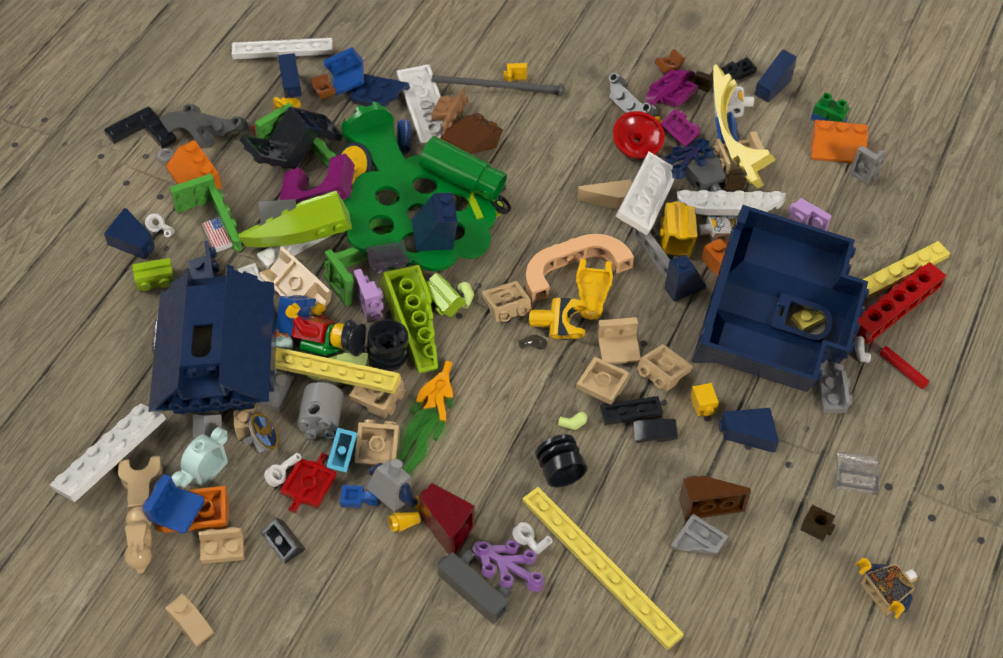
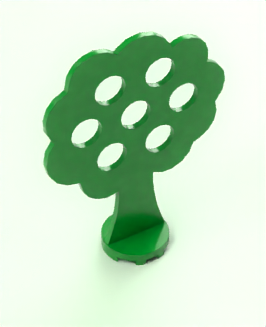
[341,102,497,271]

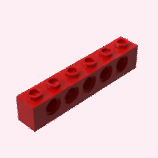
[856,262,947,345]

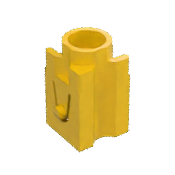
[659,201,697,258]

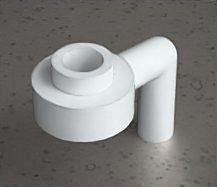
[145,213,175,237]
[264,453,301,487]
[513,522,553,554]

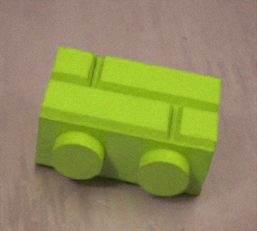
[132,258,175,291]
[426,273,466,317]

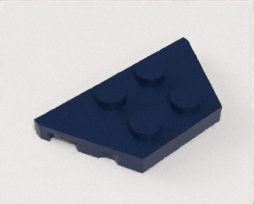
[351,74,410,107]

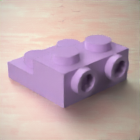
[787,198,832,231]
[354,269,384,322]

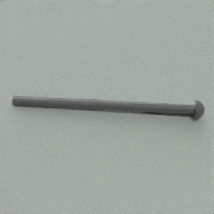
[431,75,565,96]

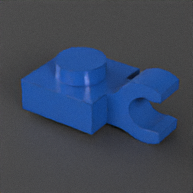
[340,485,378,508]

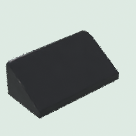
[261,518,305,563]

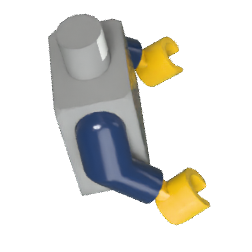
[366,459,421,512]

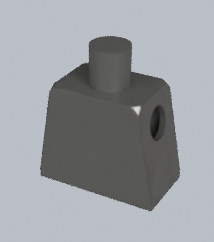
[685,156,726,192]

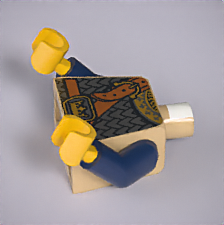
[855,558,918,619]

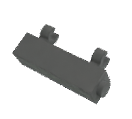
[437,549,513,625]

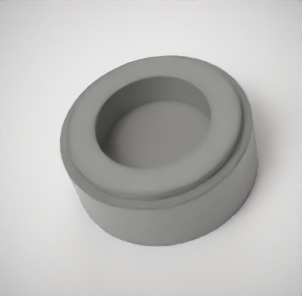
[157,148,174,166]

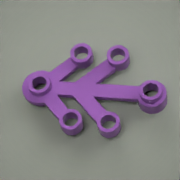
[472,540,544,592]

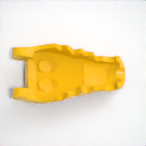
[576,258,613,320]

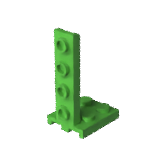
[255,102,336,168]
[169,173,243,252]
[324,233,388,307]

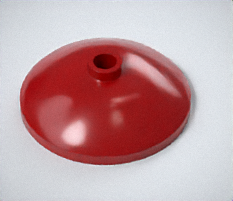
[612,111,665,160]

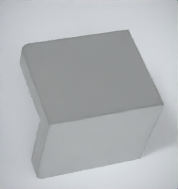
[193,413,221,438]

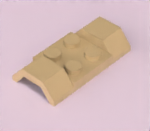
[258,246,332,316]

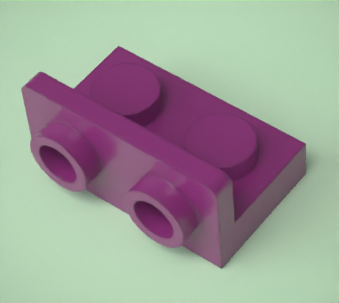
[660,109,700,147]

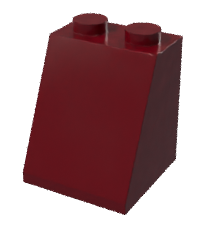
[419,483,475,555]

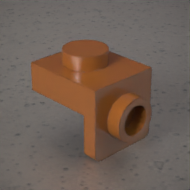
[655,49,685,73]
[311,73,336,100]

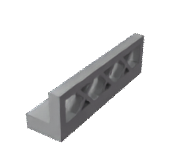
[633,225,678,279]

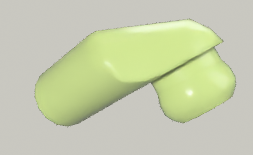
[457,282,474,309]
[558,412,587,430]

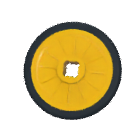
[339,142,372,189]

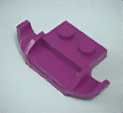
[646,69,699,108]

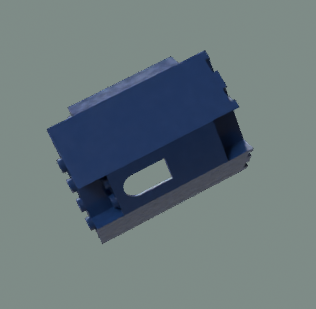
[148,264,277,414]

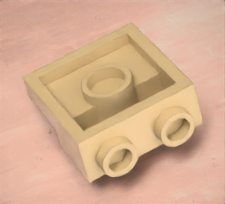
[482,281,532,322]
[636,344,693,392]
[576,357,630,405]
[349,366,405,419]
[354,420,400,465]

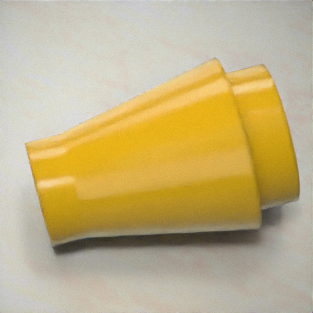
[388,511,421,533]

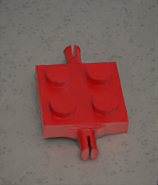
[280,452,337,514]

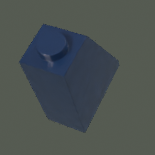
[754,49,797,103]
[278,53,302,98]
[104,208,155,260]
[665,254,706,302]
[718,407,779,452]

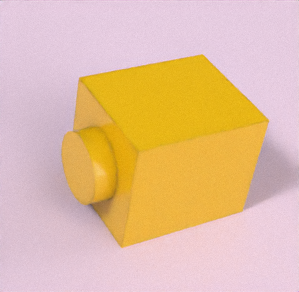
[690,383,719,416]

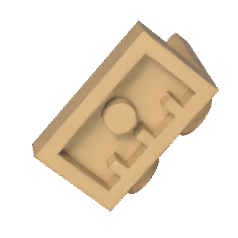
[597,317,641,364]

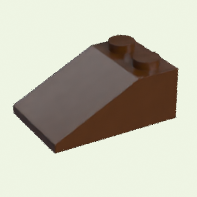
[440,113,503,154]
[679,475,751,520]

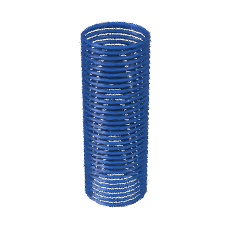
[397,119,411,153]

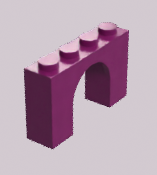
[280,153,355,204]

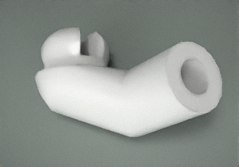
[854,336,871,363]

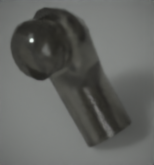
[518,334,547,350]

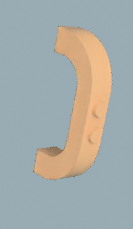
[526,234,634,303]

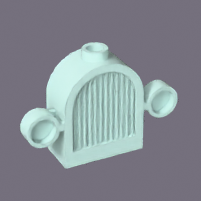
[172,427,228,489]

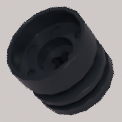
[367,319,408,371]
[535,434,587,488]

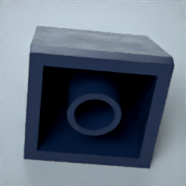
[412,192,458,251]

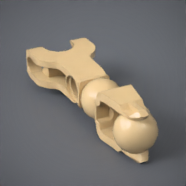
[118,456,163,574]

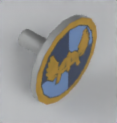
[243,413,278,454]

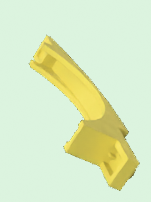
[713,64,776,189]

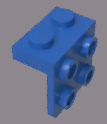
[142,474,205,534]

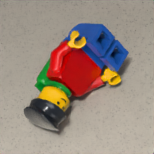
[276,295,366,357]

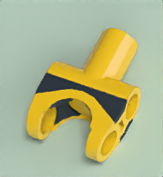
[529,298,587,340]

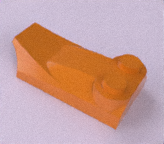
[156,486,229,533]

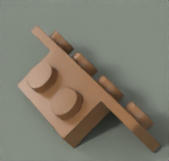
[431,89,468,133]

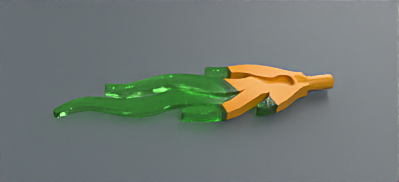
[399,361,453,474]

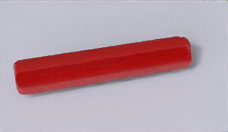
[879,346,930,389]

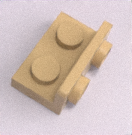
[199,527,244,564]

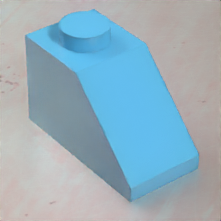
[326,428,357,473]

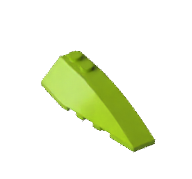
[238,191,352,247]
[380,265,438,374]

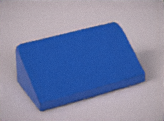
[715,112,739,144]

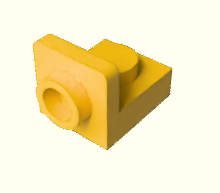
[503,63,527,82]
[273,97,301,110]

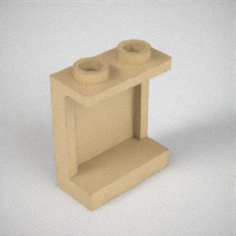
[713,131,765,176]

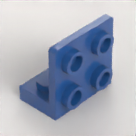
[324,47,364,96]

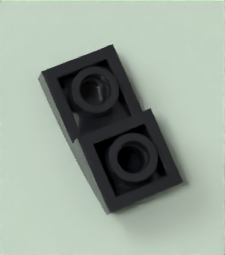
[721,57,757,80]
[633,419,678,443]

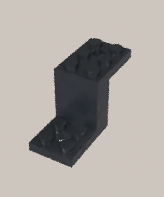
[239,106,343,169]

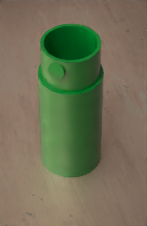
[419,136,507,202]

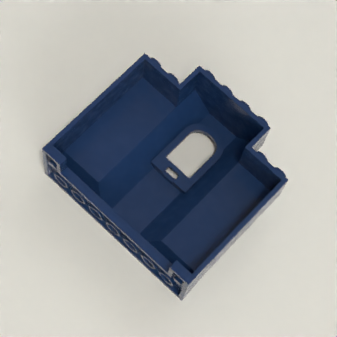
[691,205,869,392]

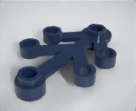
[664,138,715,179]

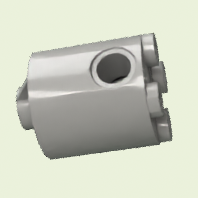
[298,382,344,439]

